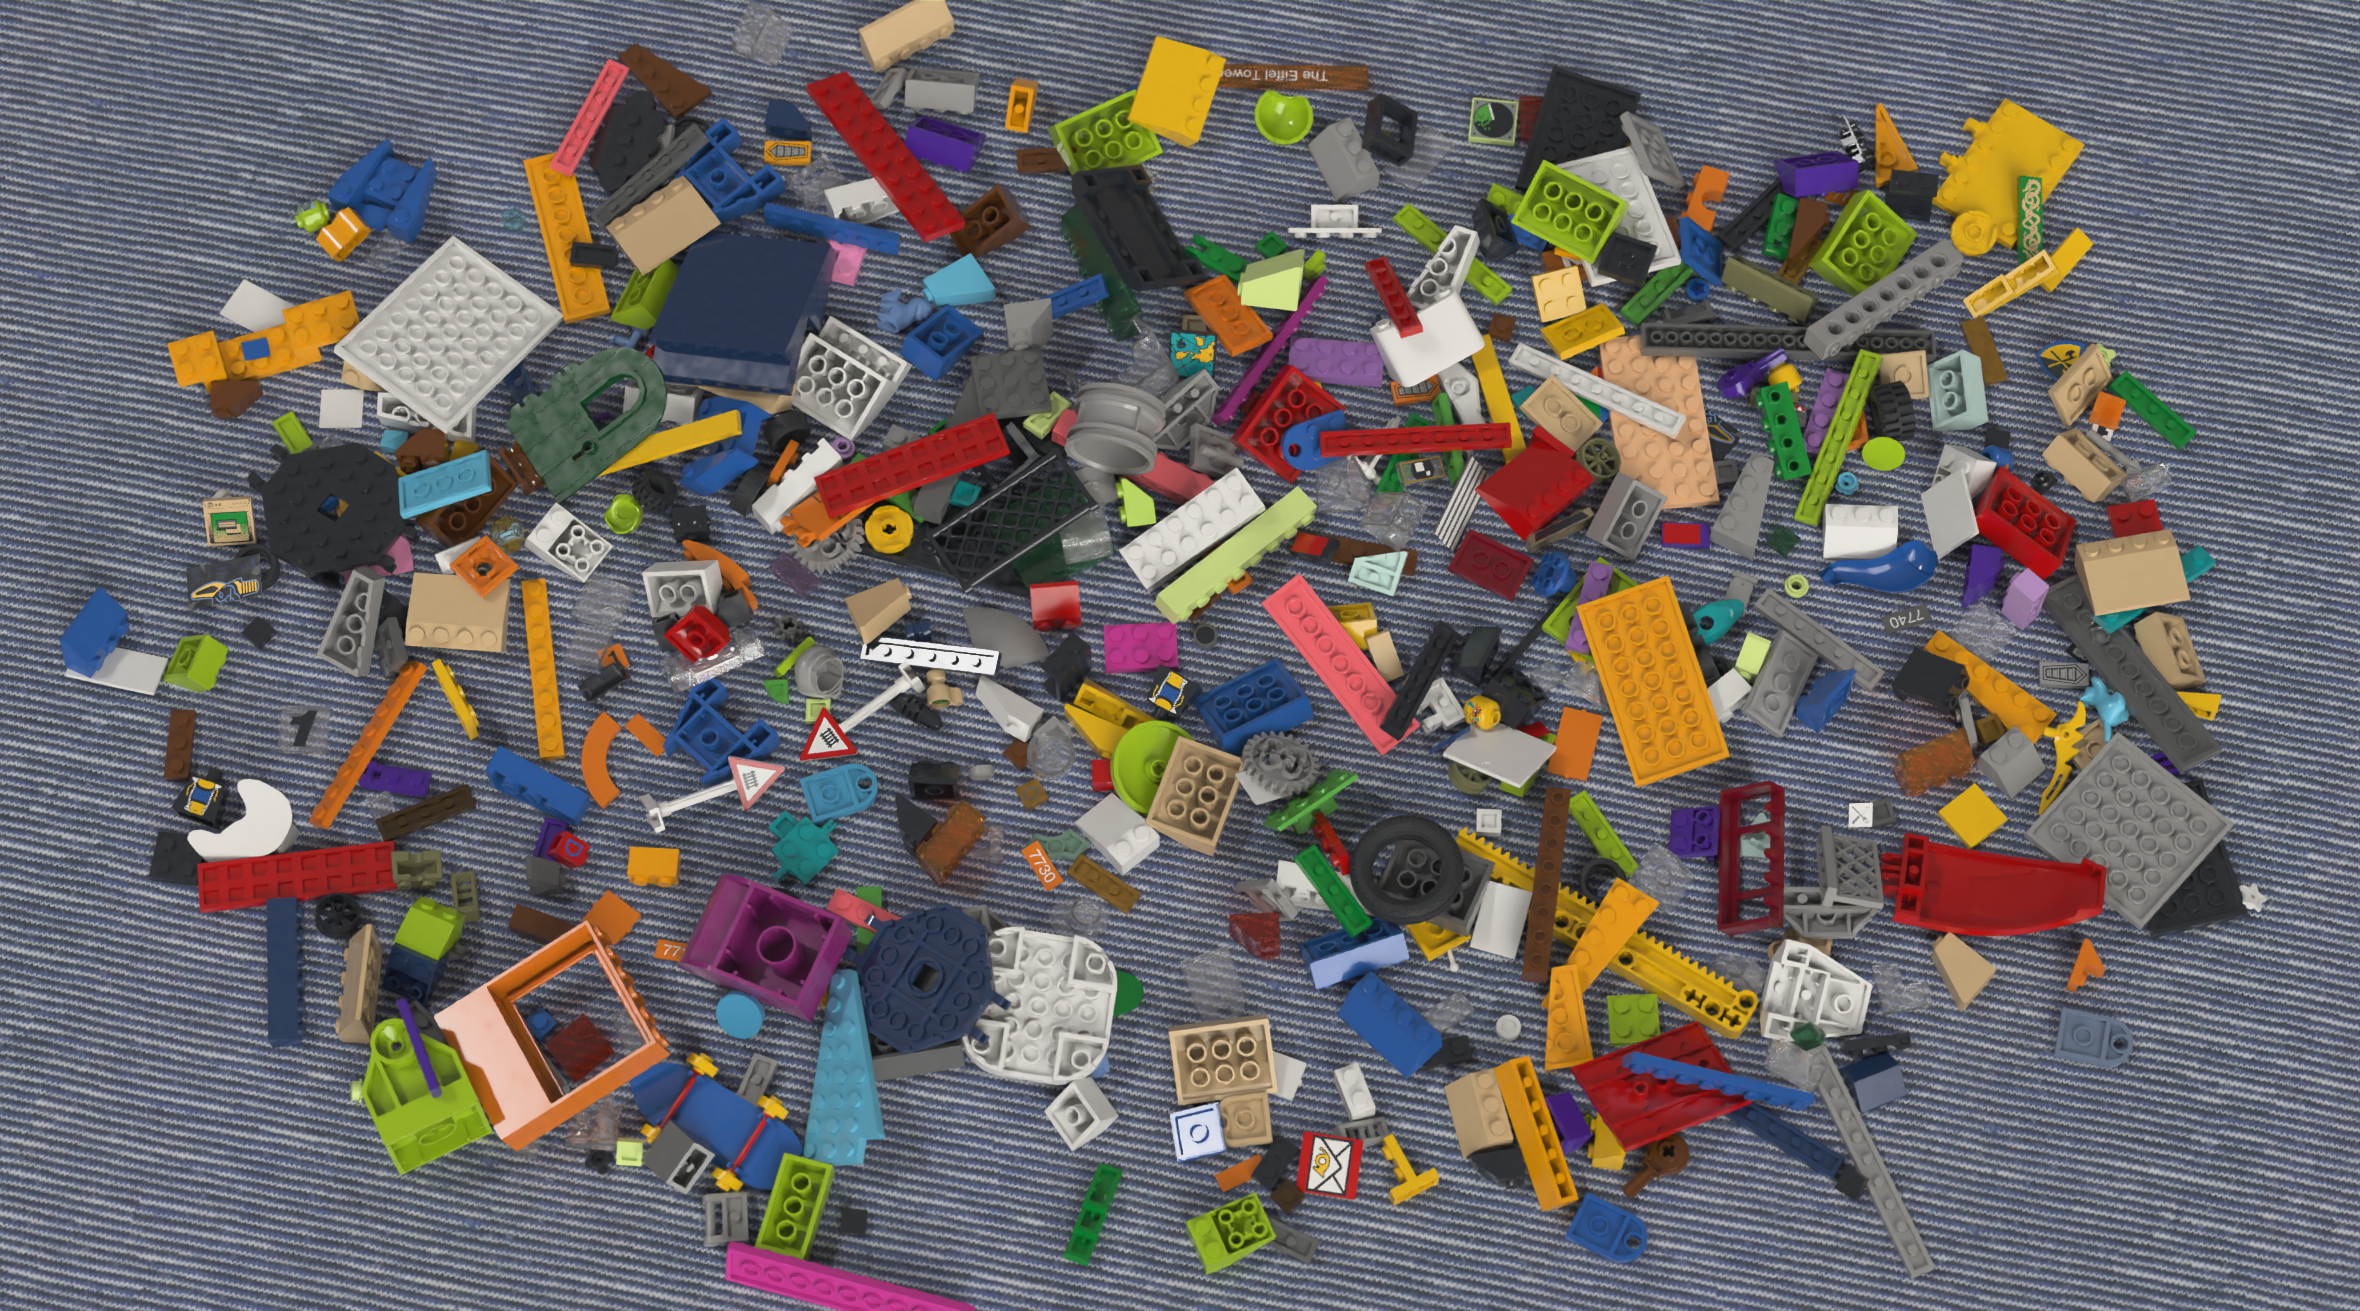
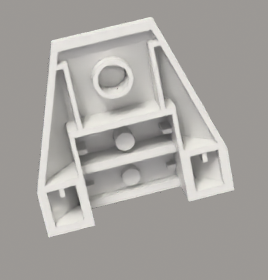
[1759,939,1873,1042]

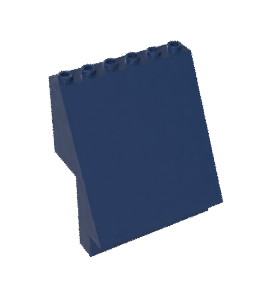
[649,230,837,396]

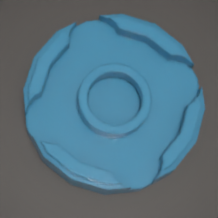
[716,990,765,1039]

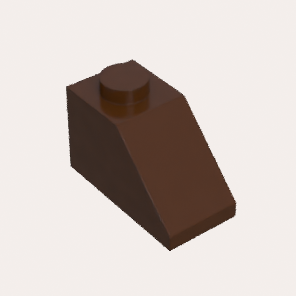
[210,381,263,419]

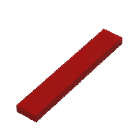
[1364,256,1424,339]

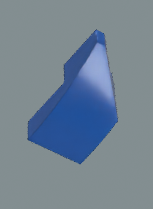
[355,203,393,232]

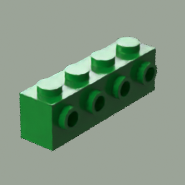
[1754,381,1812,482]

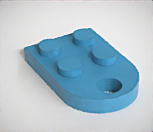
[799,763,878,825]

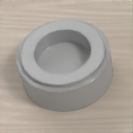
[969,765,994,781]

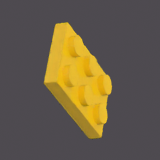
[1540,303,1625,360]
[431,659,480,740]

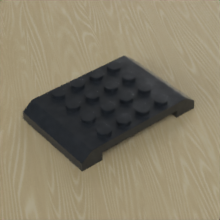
[1071,164,1208,292]

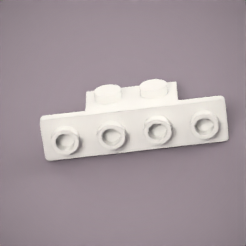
[1288,205,1382,238]

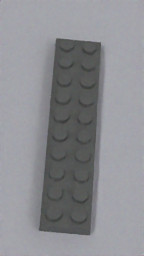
[2043,573,2222,773]

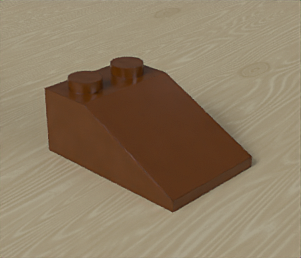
[949,184,1032,258]

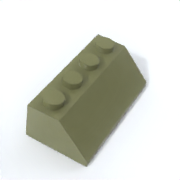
[1721,255,1820,324]

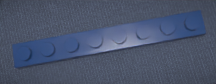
[1622,1051,1815,1111]

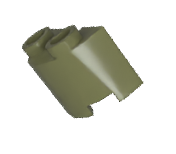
[391,850,443,891]

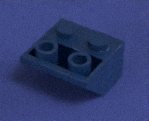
[382,942,449,1006]

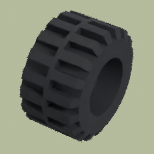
[1870,381,1916,442]

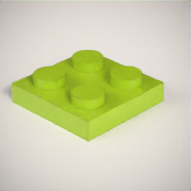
[1606,994,1660,1046]

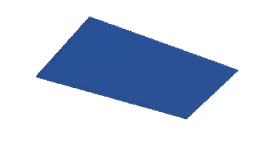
[1429,725,1471,755]

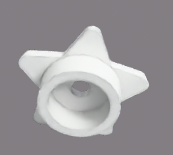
[2239,883,2267,912]

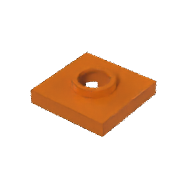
[449,535,519,599]

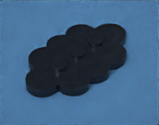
[589,91,667,194]

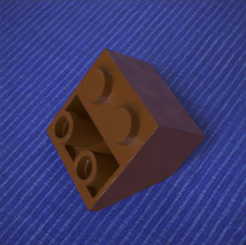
[395,429,452,475]

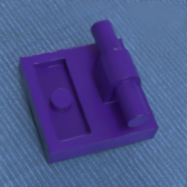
[1669,806,1720,862]

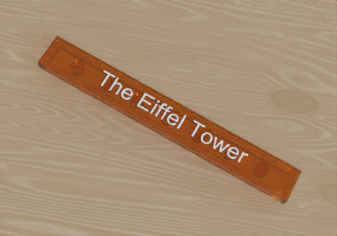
[1217,64,1368,90]

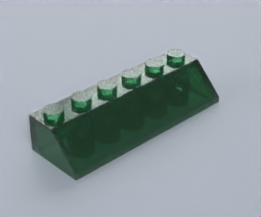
[1059,202,1143,342]

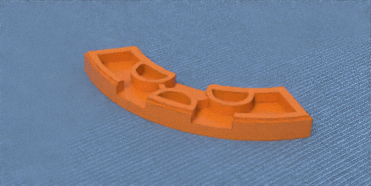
[581,711,621,810]

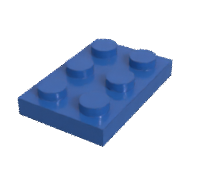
[1678,216,1724,287]

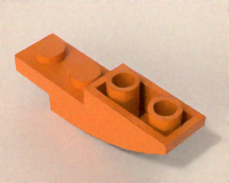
[682,540,758,611]

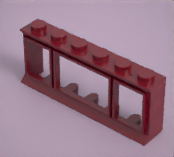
[1717,780,1785,937]

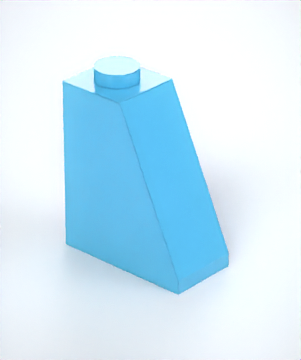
[922,253,996,308]

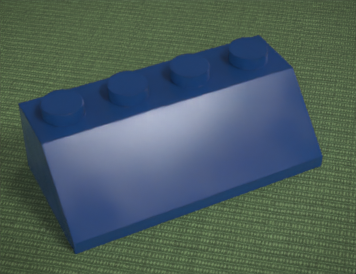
[1297,917,1410,989]
[1337,971,1443,1079]

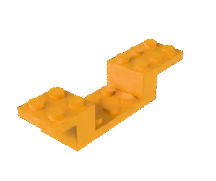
[167,290,360,394]

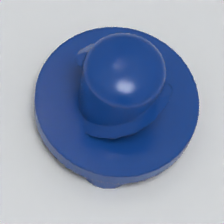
[1530,551,1577,597]

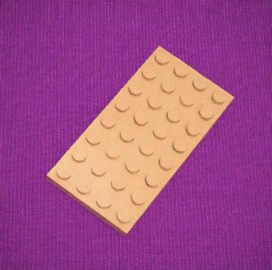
[1598,335,1720,509]

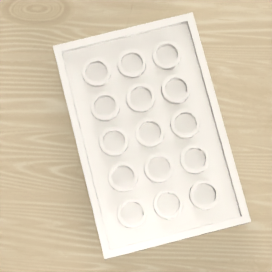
[1556,147,1681,287]

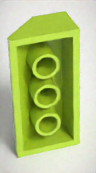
[755,1153,835,1261]

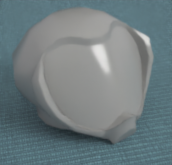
[794,645,844,699]

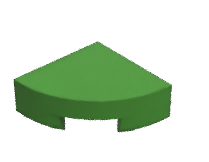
[764,679,789,704]

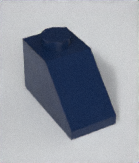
[765,99,813,141]

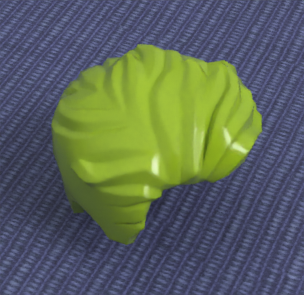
[604,494,643,534]

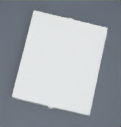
[1443,722,1557,788]

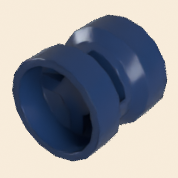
[905,618,932,643]

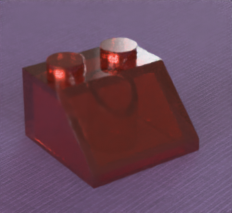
[1229,912,1280,961]

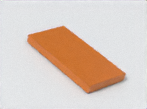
[1184,274,1273,357]

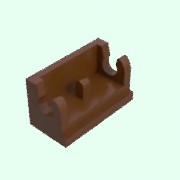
[498,441,545,496]

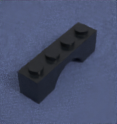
[651,587,753,653]

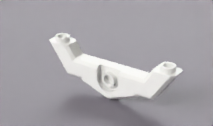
[1437,362,1486,460]

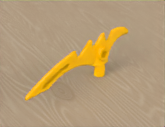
[2039,701,2086,815]

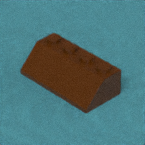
[414,450,518,549]

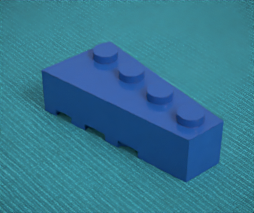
[485,745,591,828]

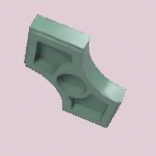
[1021,828,1090,863]

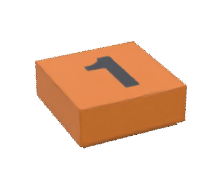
[597,643,630,668]

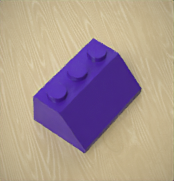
[905,115,986,172]
[1774,151,1858,199]

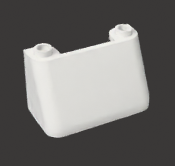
[1370,285,1485,387]

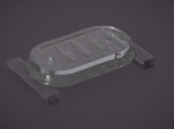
[364,791,396,839]
[608,1009,646,1056]

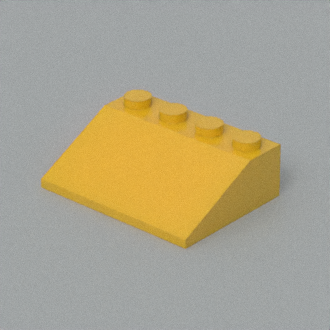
[1127,36,1226,148]

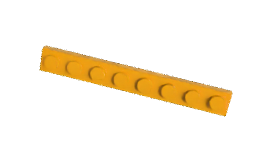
[521,578,565,761]

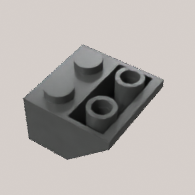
[641,1119,715,1195]

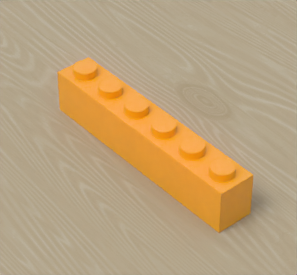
[1494,1055,1579,1212]

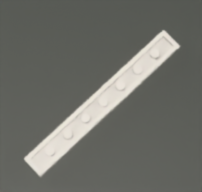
[1508,342,1686,439]

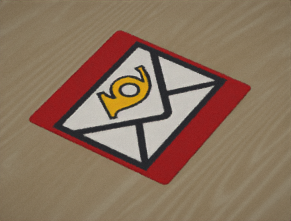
[1296,1131,1364,1200]

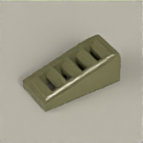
[450,871,480,923]

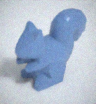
[877,288,932,334]

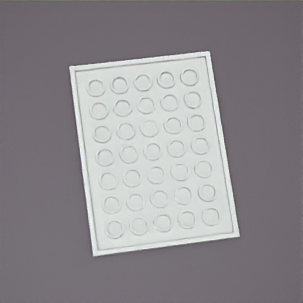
[334,236,563,434]

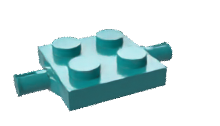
[770,816,839,886]

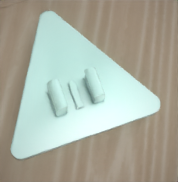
[1740,813,1786,860]

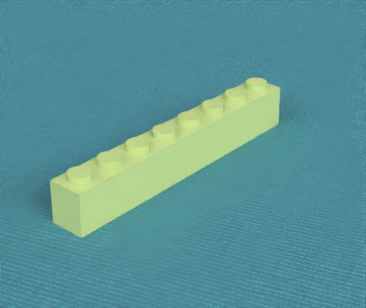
[1154,486,1317,625]

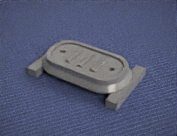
[1724,570,1758,617]

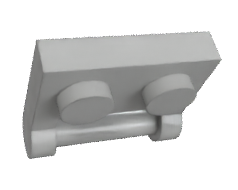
[702,1192,749,1247]

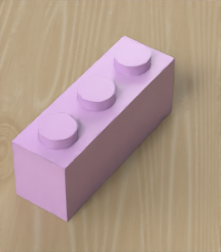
[2001,567,2050,631]

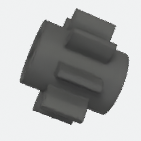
[774,613,804,644]

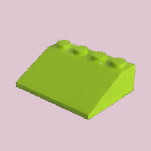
[1047,89,1163,175]
[1511,159,1630,265]
[1807,189,1918,297]

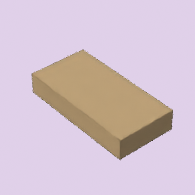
[1364,629,1404,682]

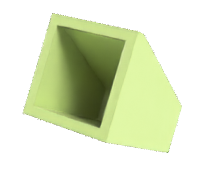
[1237,249,1305,311]

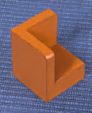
[2088,391,2126,430]

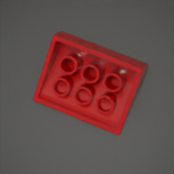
[1230,365,1346,484]
[1475,440,1595,541]
[1974,466,2076,580]

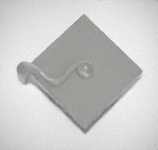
[1066,467,1122,507]

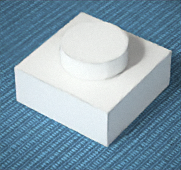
[1476,809,1502,836]

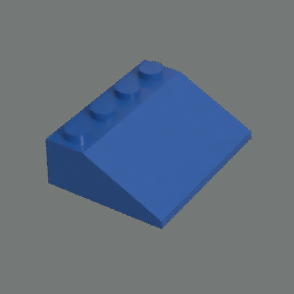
[1193,657,1314,756]

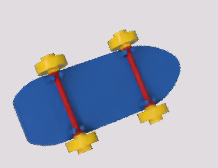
[631,1052,803,1192]

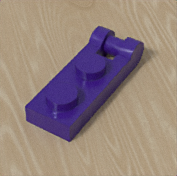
[359,761,432,797]

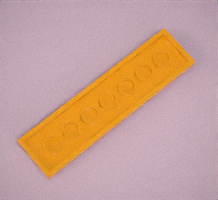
[523,152,611,324]

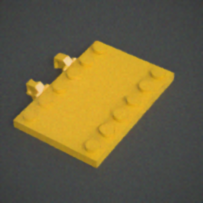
[1932,98,2085,250]

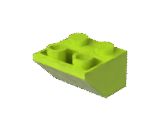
[1115,476,1156,527]

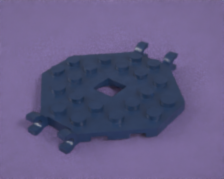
[842,902,1012,1055]

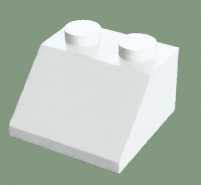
[1044,1076,1118,1151]

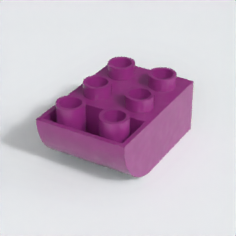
[677,874,853,1022]

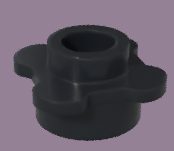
[585,1146,614,1175]

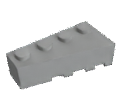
[316,566,386,677]

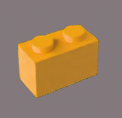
[627,846,681,888]

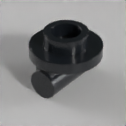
[2031,471,2058,495]

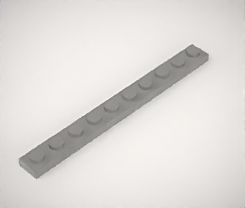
[1801,1044,1935,1279]

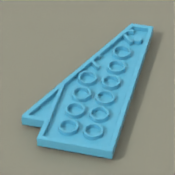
[802,969,885,1166]

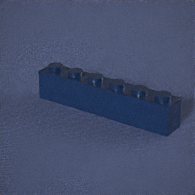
[266,897,306,1048]

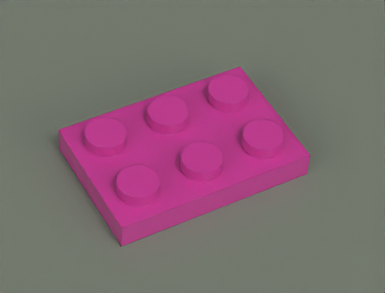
[1104,622,1178,674]

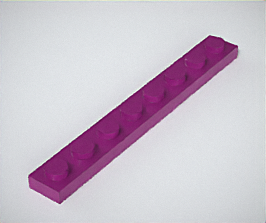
[1210,275,1329,426]

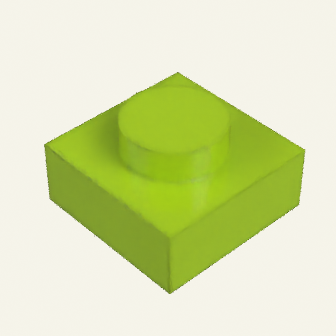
[1303,249,1326,281]

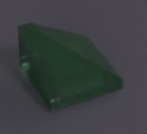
[1789,1021,1826,1052]

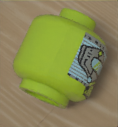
[295,199,331,233]

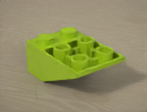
[1186,1192,1276,1275]

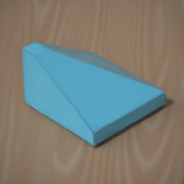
[380,430,409,453]

